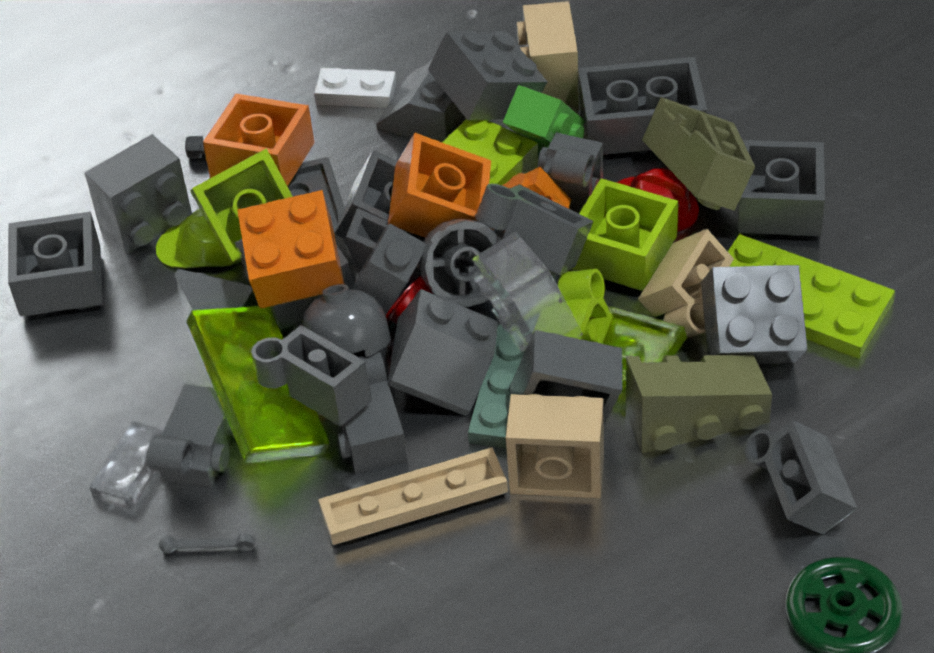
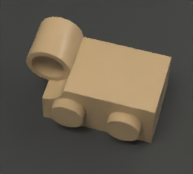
[638,229,734,341]

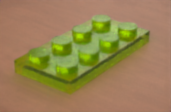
[186,306,330,463]

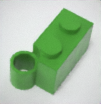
[503,85,585,158]

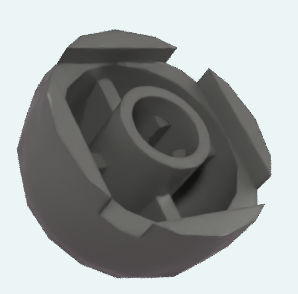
[418,219,508,307]
[301,284,391,357]

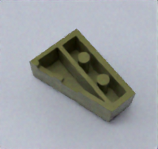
[642,97,755,211]
[626,355,772,454]

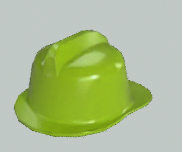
[156,209,241,268]

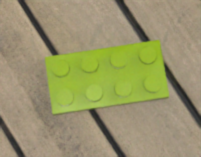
[728,234,895,359]

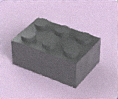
[578,57,707,155]

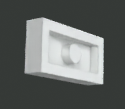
[314,68,397,108]

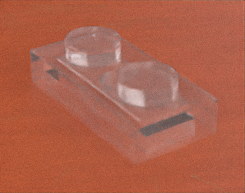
[89,421,163,510]

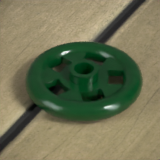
[785,557,903,653]

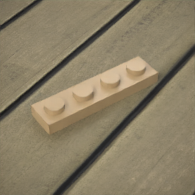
[318,447,508,545]

